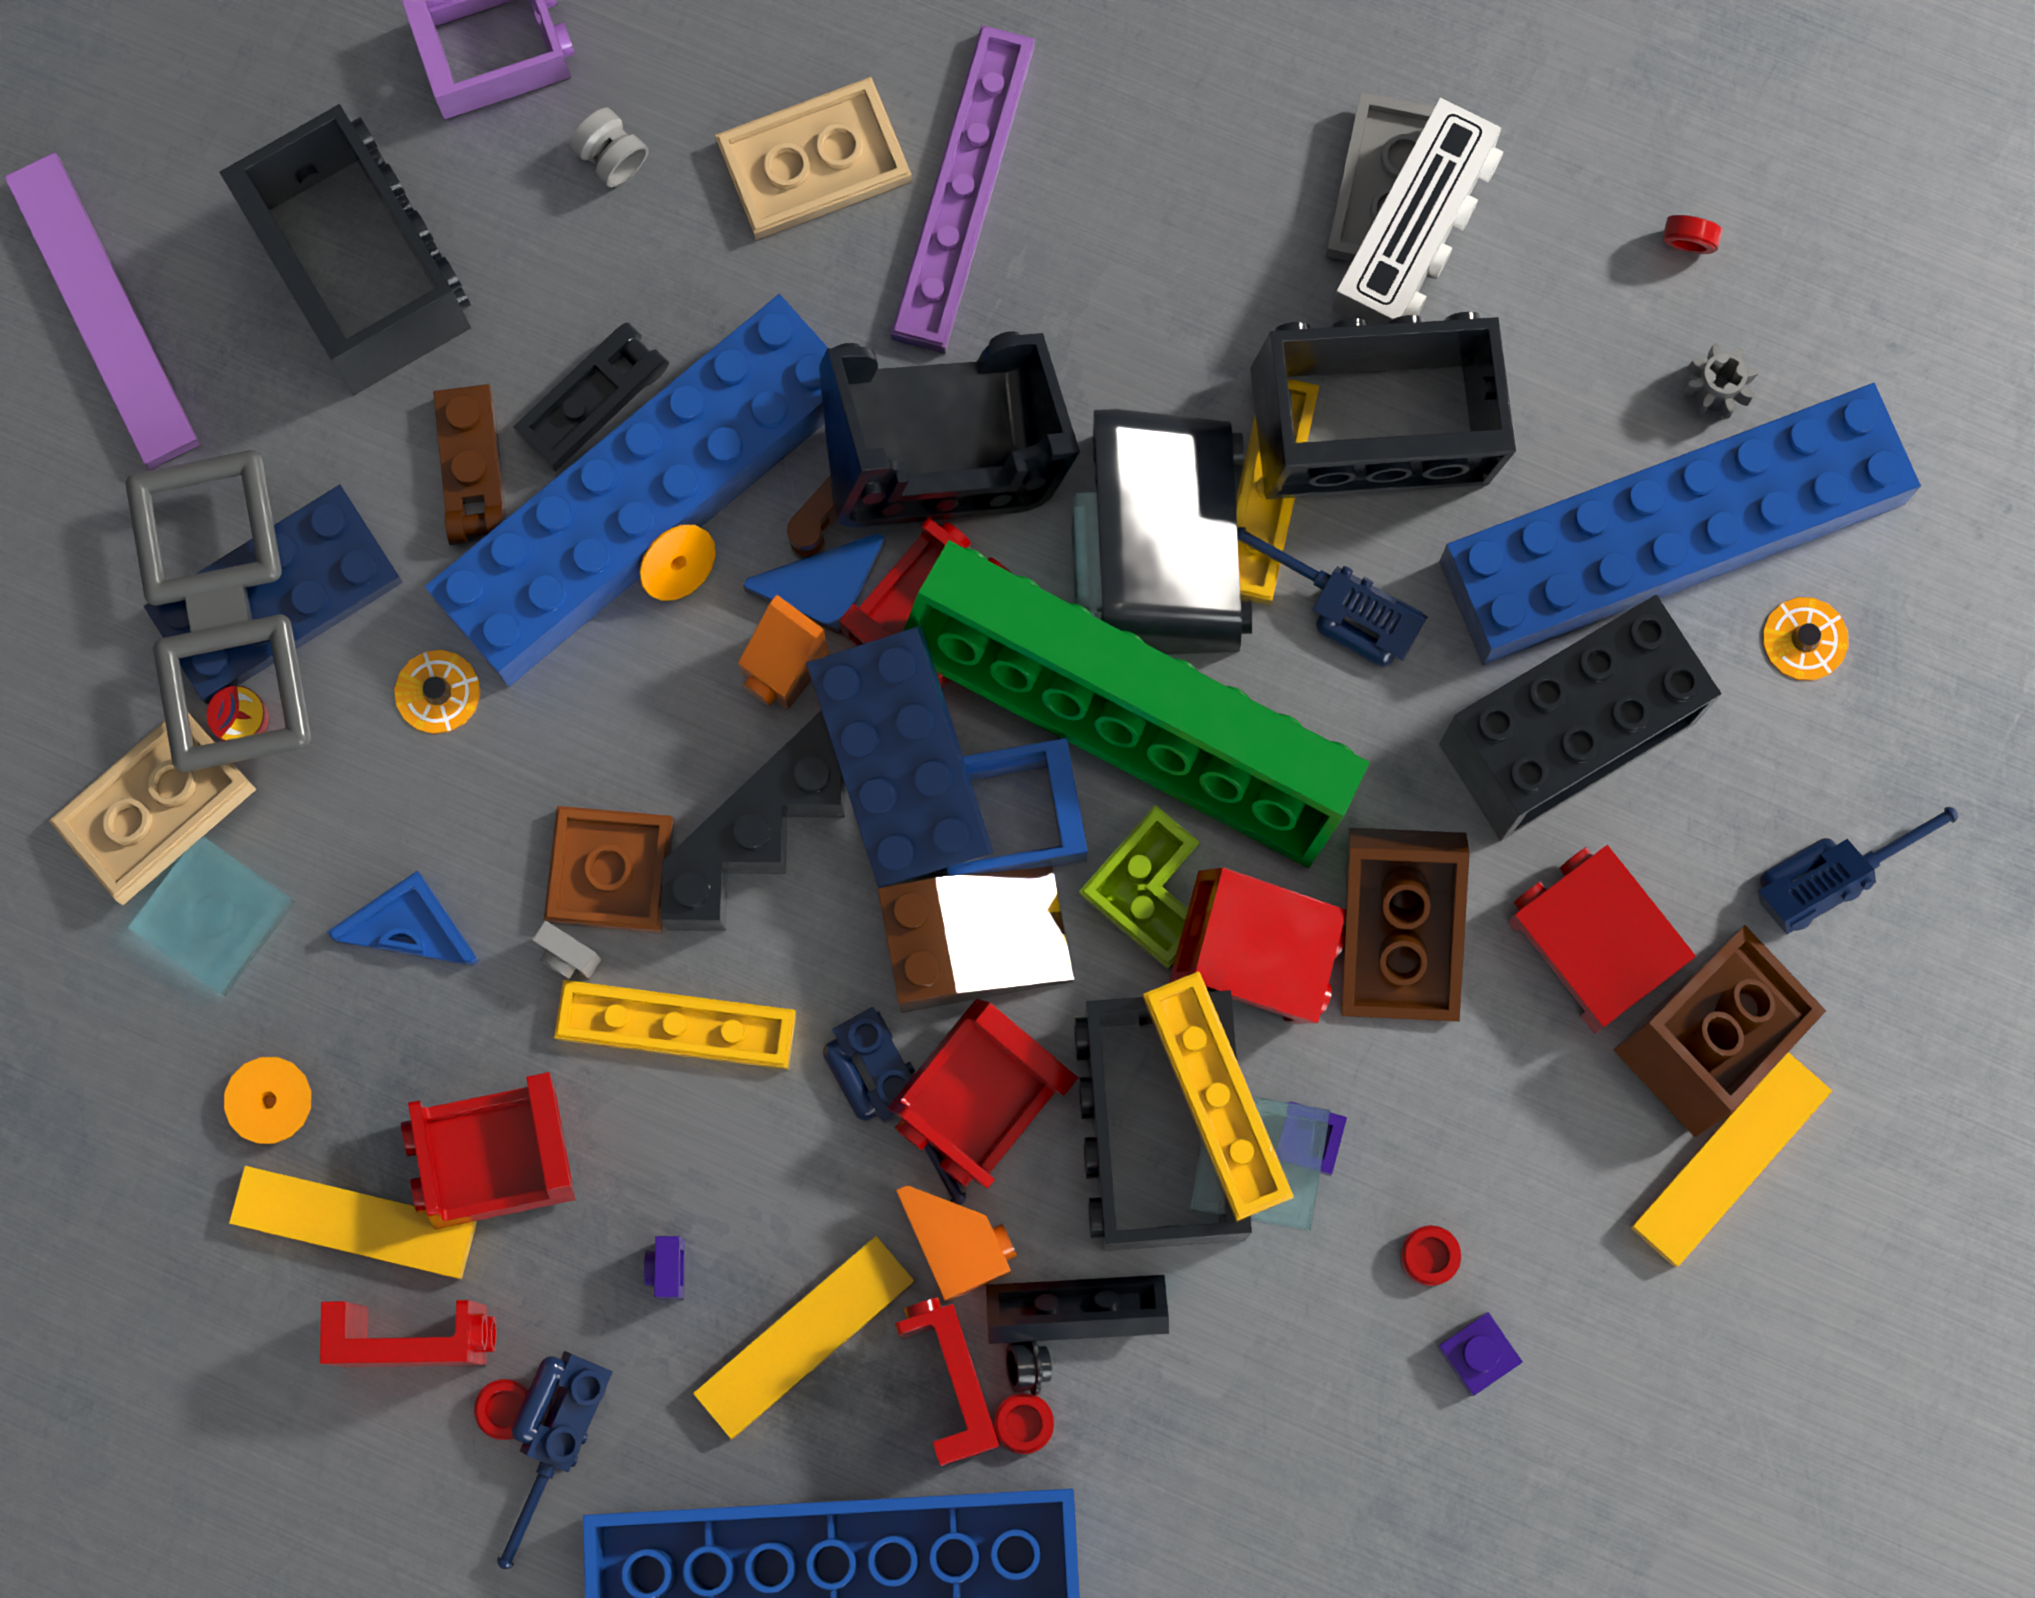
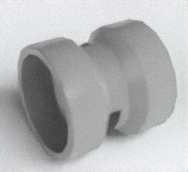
[569,107,649,188]

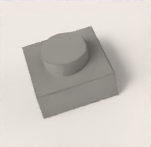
[533,920,602,979]

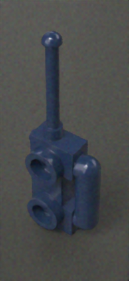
[1237,527,1428,667]
[1758,807,1958,935]
[823,1007,966,1205]
[497,1350,613,1569]

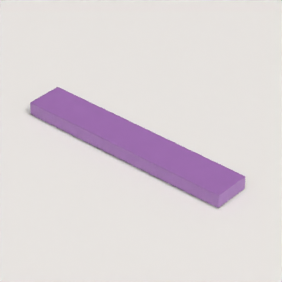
[891,25,1035,354]
[4,152,201,470]

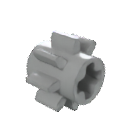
[1684,344,1759,419]

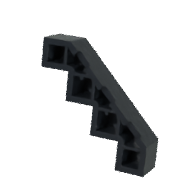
[661,710,846,931]

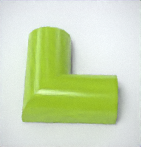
[1079,805,1200,970]

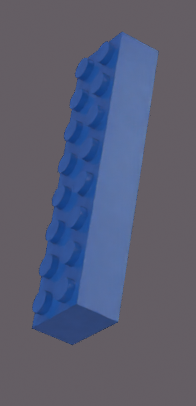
[424,293,828,687]
[1439,382,1921,665]
[583,1488,1080,1598]

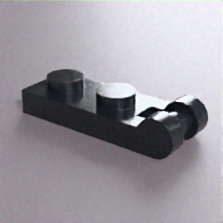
[513,322,669,472]

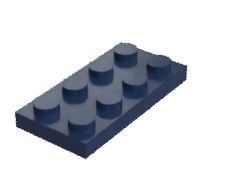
[143,484,403,705]
[806,626,993,888]

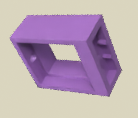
[402,0,575,120]

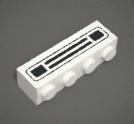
[1332,98,1504,325]

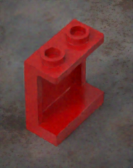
[838,518,1011,690]
[1508,844,1696,1035]
[1168,867,1347,1024]
[887,998,1079,1189]
[401,1072,576,1229]
[895,1297,1000,1466]
[320,1300,497,1368]

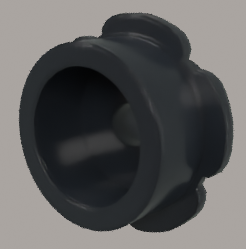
[1006,1341,1052,1396]

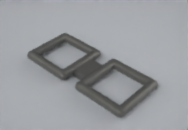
[125,450,311,772]

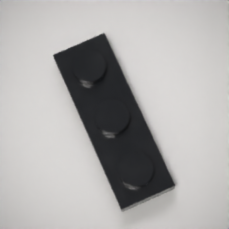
[986,1275,1169,1344]

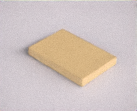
[715,77,912,241]
[49,712,257,906]

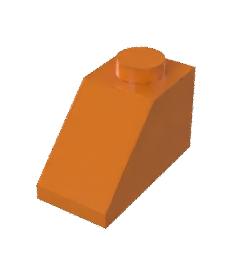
[738,595,830,709]
[896,1185,1017,1303]

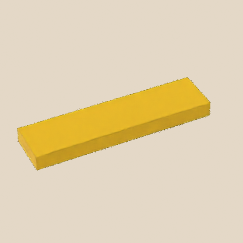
[1236,378,1320,606]
[1142,971,1294,1222]
[554,980,797,1070]
[1630,1052,1832,1268]
[229,1166,477,1280]
[693,1236,915,1440]

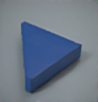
[743,533,886,635]
[327,871,479,966]

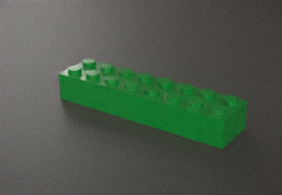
[903,540,1370,869]

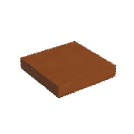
[543,806,675,933]

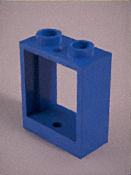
[935,738,1088,876]

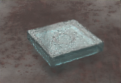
[1071,492,1102,620]
[128,836,295,997]
[1189,1096,1330,1232]

